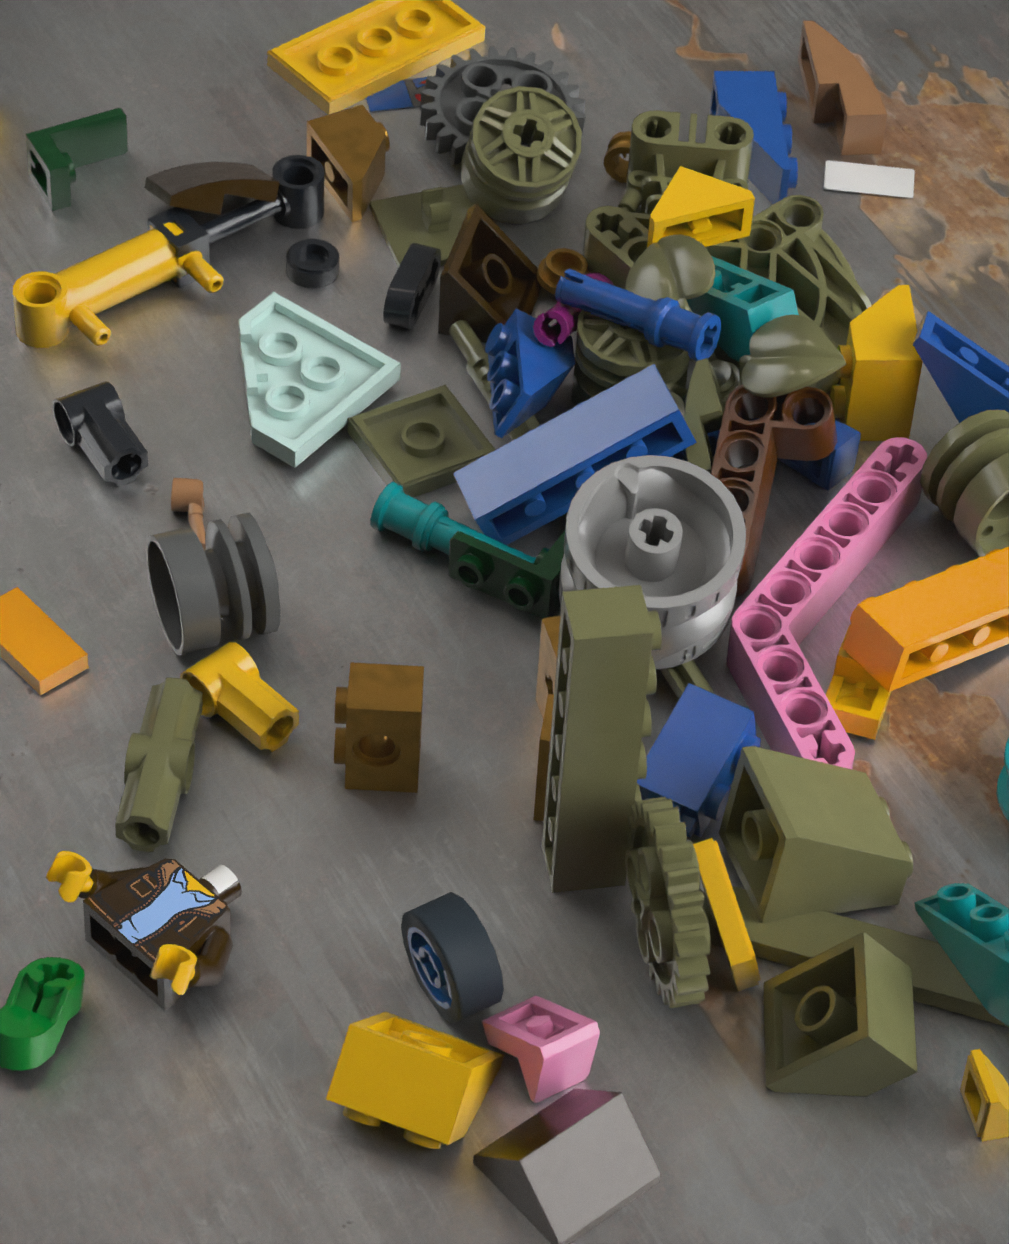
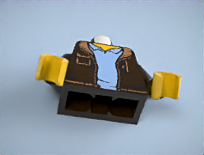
[45,851,242,1011]

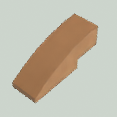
[798,20,887,155]

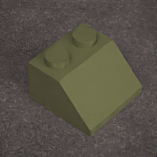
[763,932,918,1097]

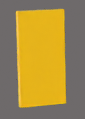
[267,0,485,115]

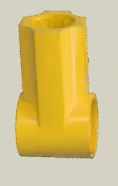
[180,642,299,752]

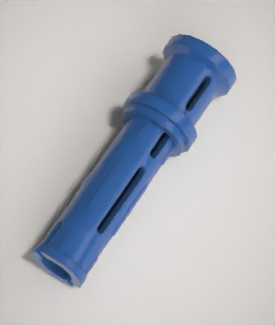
[555,269,721,361]

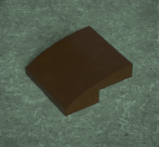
[144,162,279,215]

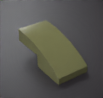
[684,358,725,474]

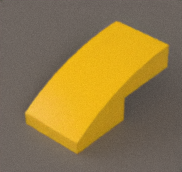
[825,625,891,740]

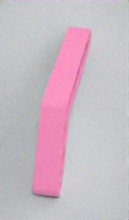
[726,437,927,769]

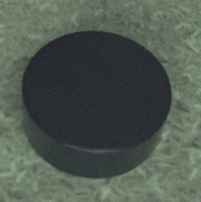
[286,239,339,288]

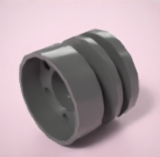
[146,513,280,655]

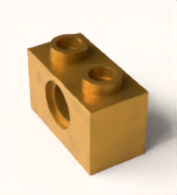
[334,662,424,793]

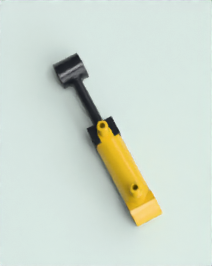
[13,155,324,348]

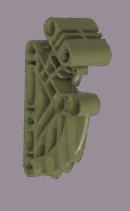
[583,110,872,394]

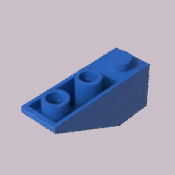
[710,71,798,204]
[485,308,575,438]

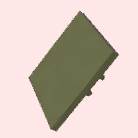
[369,184,474,268]

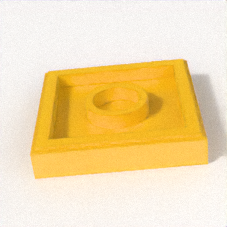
[693,838,761,991]

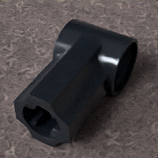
[53,381,148,487]

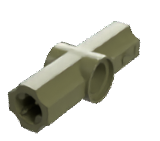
[115,677,203,852]

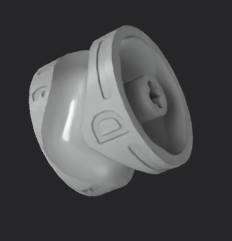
[559,455,746,669]

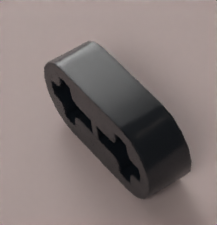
[383,243,441,330]

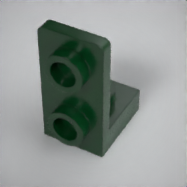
[26,108,128,211]
[449,531,565,619]

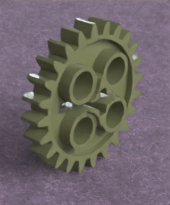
[625,797,711,1008]

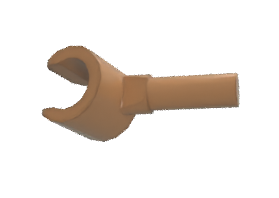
[171,478,205,550]

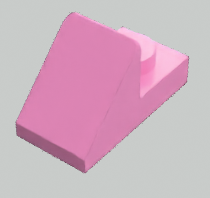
[481,995,600,1103]

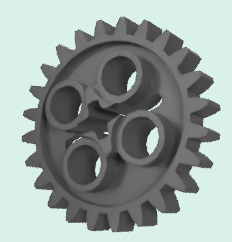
[420,46,586,166]

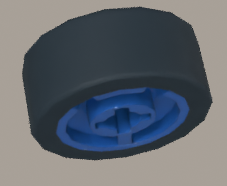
[401,892,504,1023]

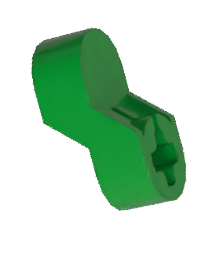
[0,957,85,1071]

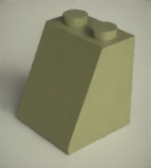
[719,746,913,923]

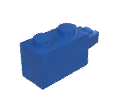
[637,683,761,838]

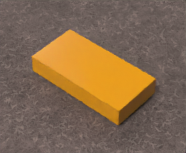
[0,587,89,696]

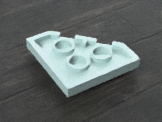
[239,292,401,468]

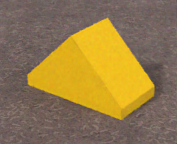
[647,166,755,248]

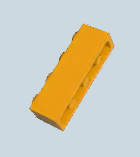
[843,547,1009,692]

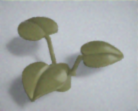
[626,235,846,417]

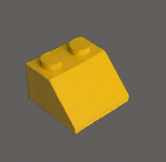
[830,285,923,441]
[326,1012,504,1149]

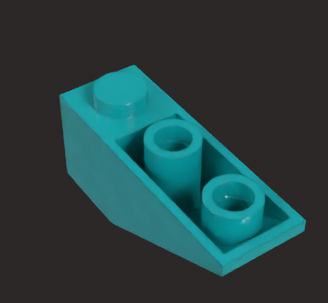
[914,883,1009,1027]

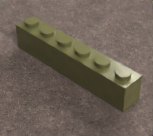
[542,585,662,893]

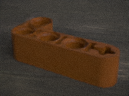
[711,385,837,598]

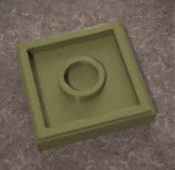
[347,385,496,498]

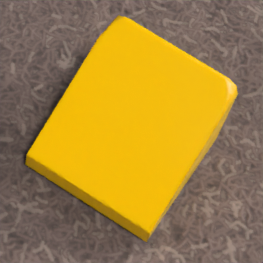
[960,1049,1009,1142]

